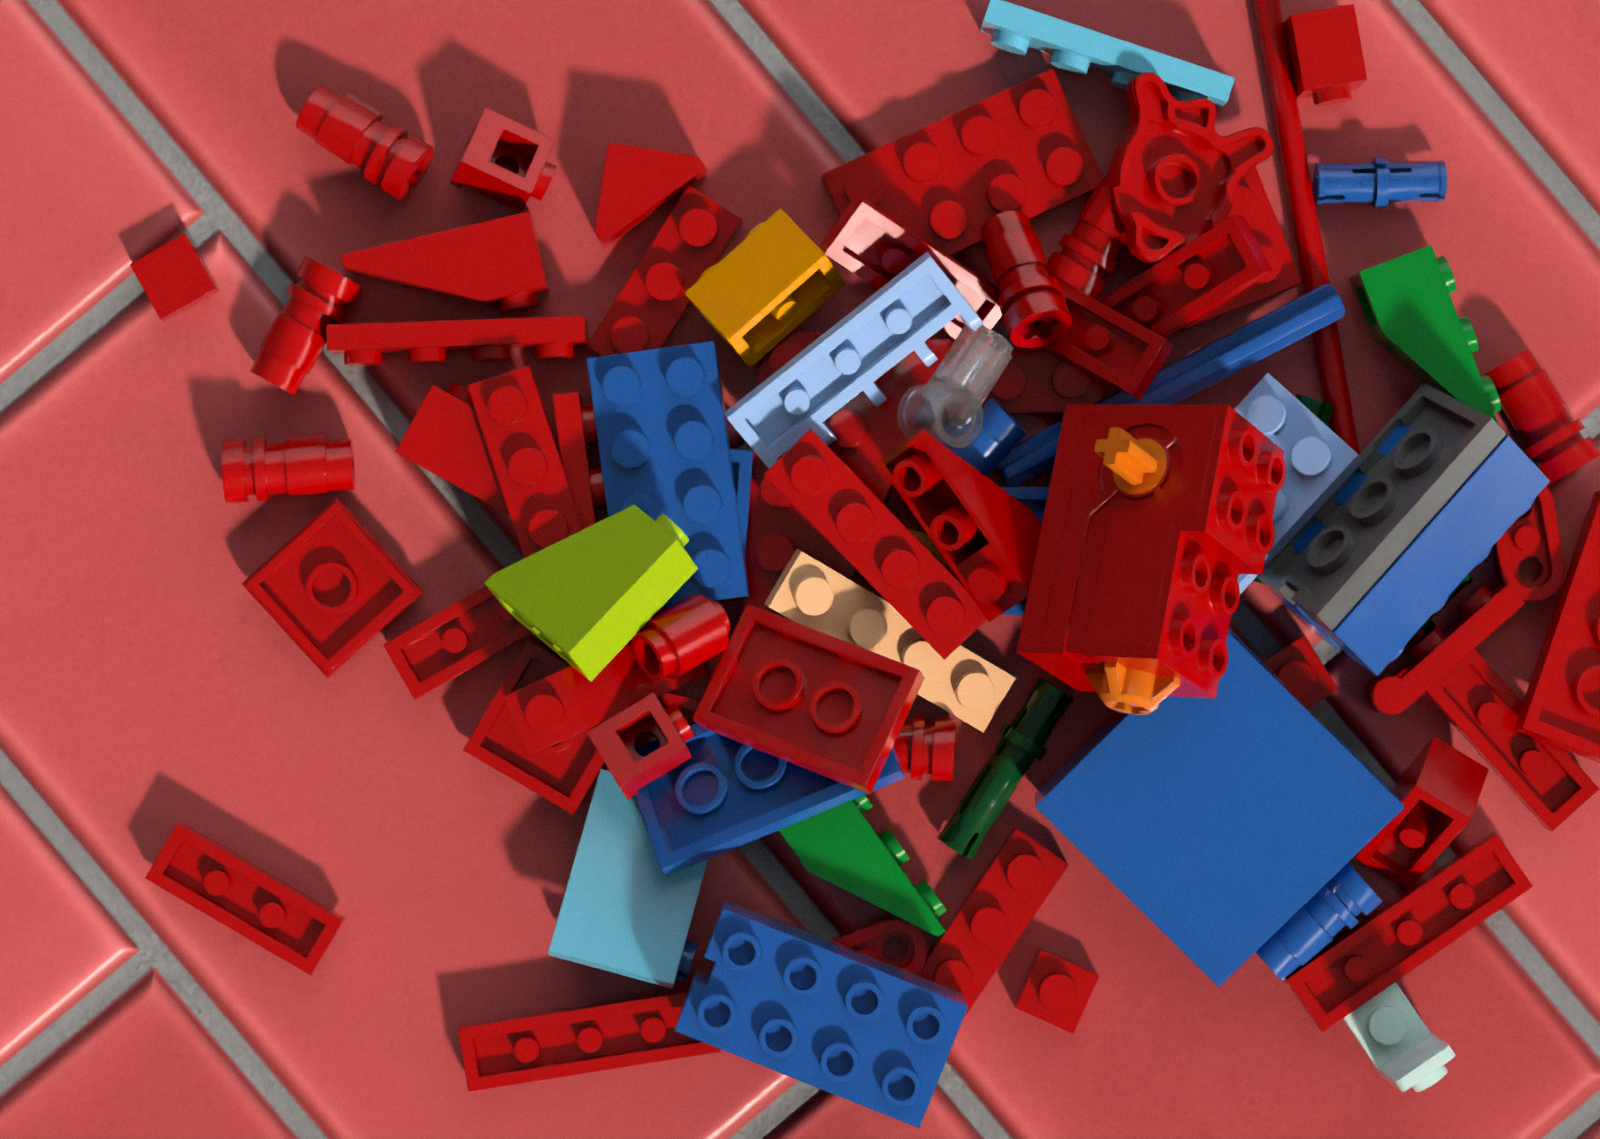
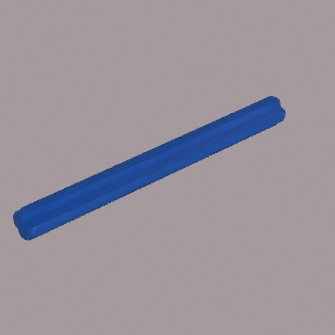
[997,284,1345,487]

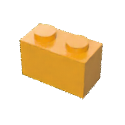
[685,208,846,368]

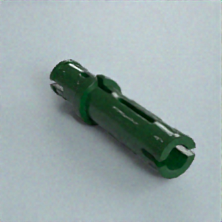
[937,677,1074,860]

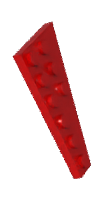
[740,330,954,621]

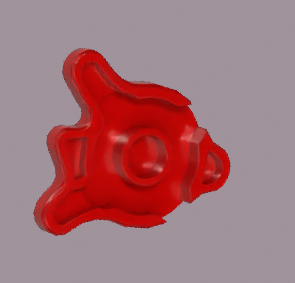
[1109,72,1274,263]

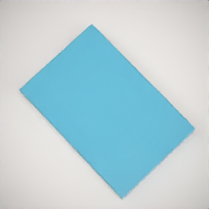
[548,769,708,989]

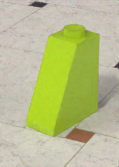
[484,505,698,682]

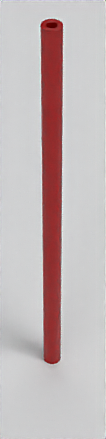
[1253,0,1360,455]

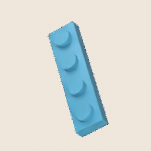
[980,0,1235,111]

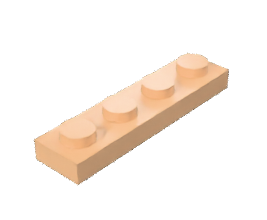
[764,549,1016,733]

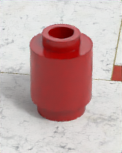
[631,594,730,680]

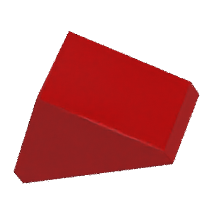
[594,142,707,248]

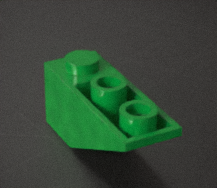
[1349,245,1501,425]
[779,795,947,937]

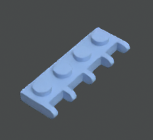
[725,251,984,469]

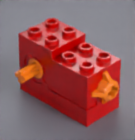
[1017,404,1286,715]

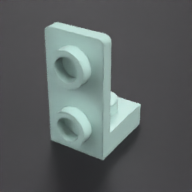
[1342,982,1456,1092]

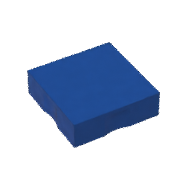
[1035,628,1405,987]

